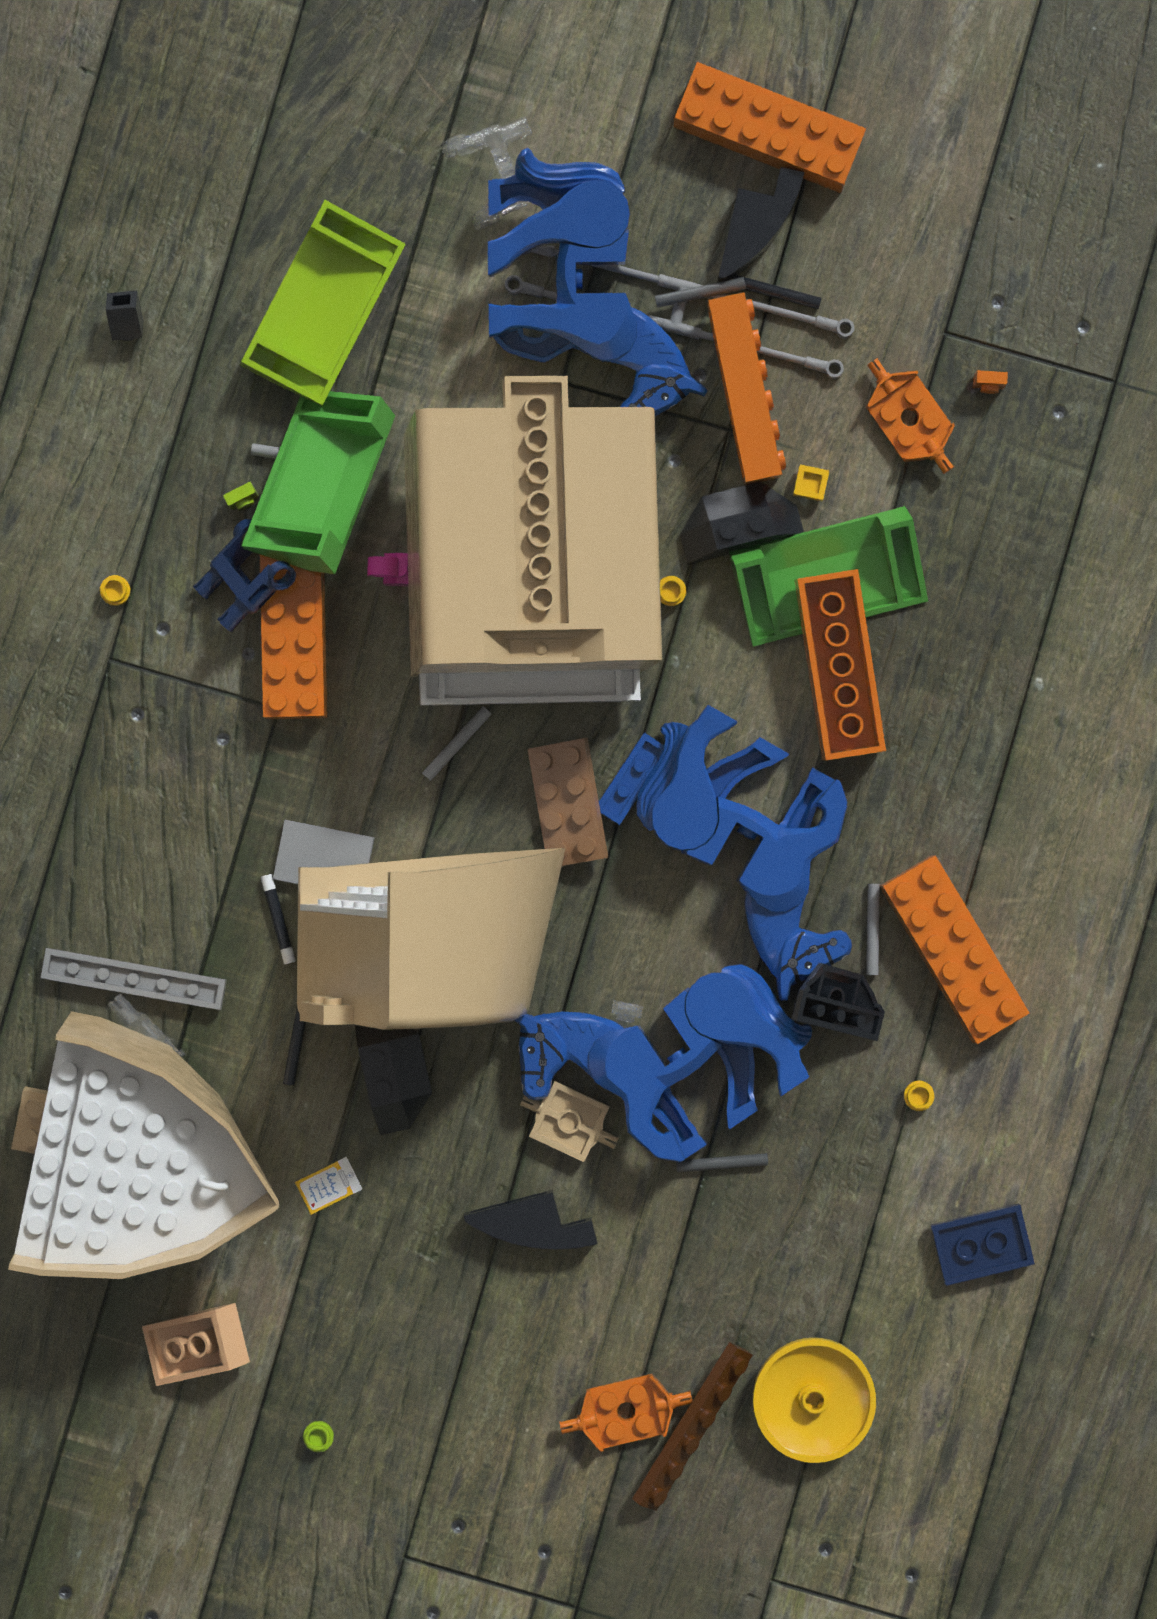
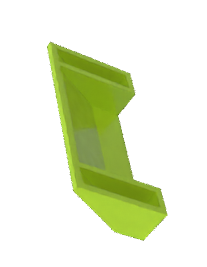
[239,200,406,406]

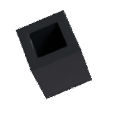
[106,290,144,341]

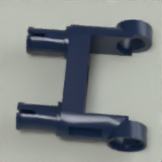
[193,519,296,632]

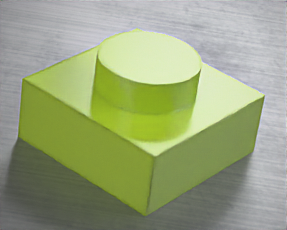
[223,482,259,511]

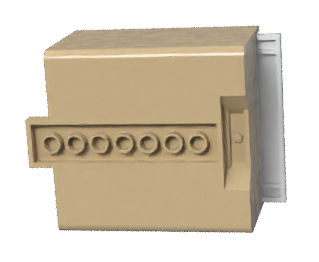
[404,376,662,706]

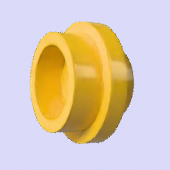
[100,575,131,606]
[660,576,686,606]
[904,1080,934,1111]

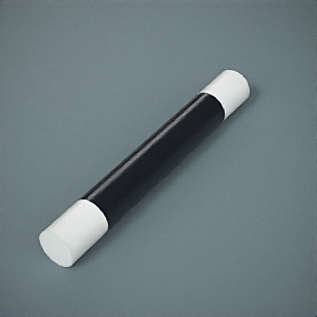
[260,874,296,965]

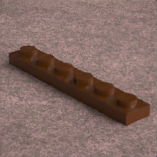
[632,1342,753,1511]

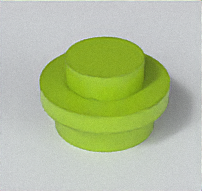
[303,1421,334,1452]

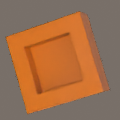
[973,370,1008,394]

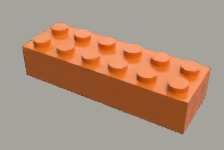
[674,62,866,193]
[707,292,786,485]
[260,554,327,719]
[794,569,886,761]
[880,855,1030,1044]

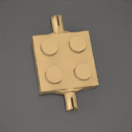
[520,1081,619,1162]

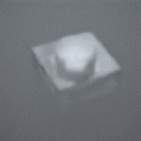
[611,1000,643,1023]

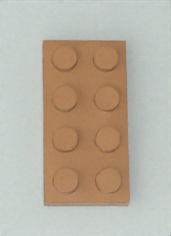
[528,738,608,866]

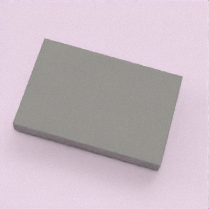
[273,820,375,884]

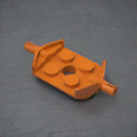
[866,358,955,474]
[559,1374,693,1452]

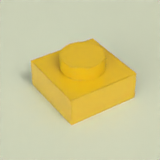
[793,464,829,502]

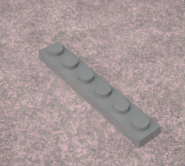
[40,948,227,1010]

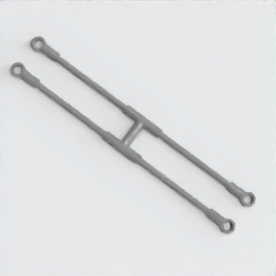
[505,244,854,379]

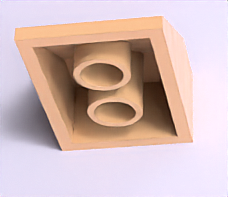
[142,1303,250,1386]

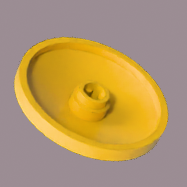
[753,1338,876,1463]

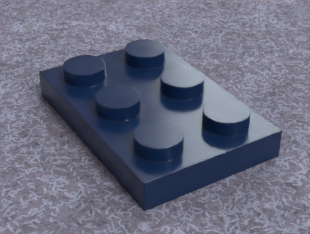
[930,1203,1035,1286]

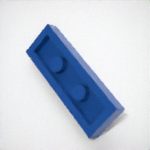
[599,733,664,825]

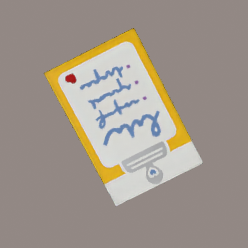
[295,1157,362,1215]

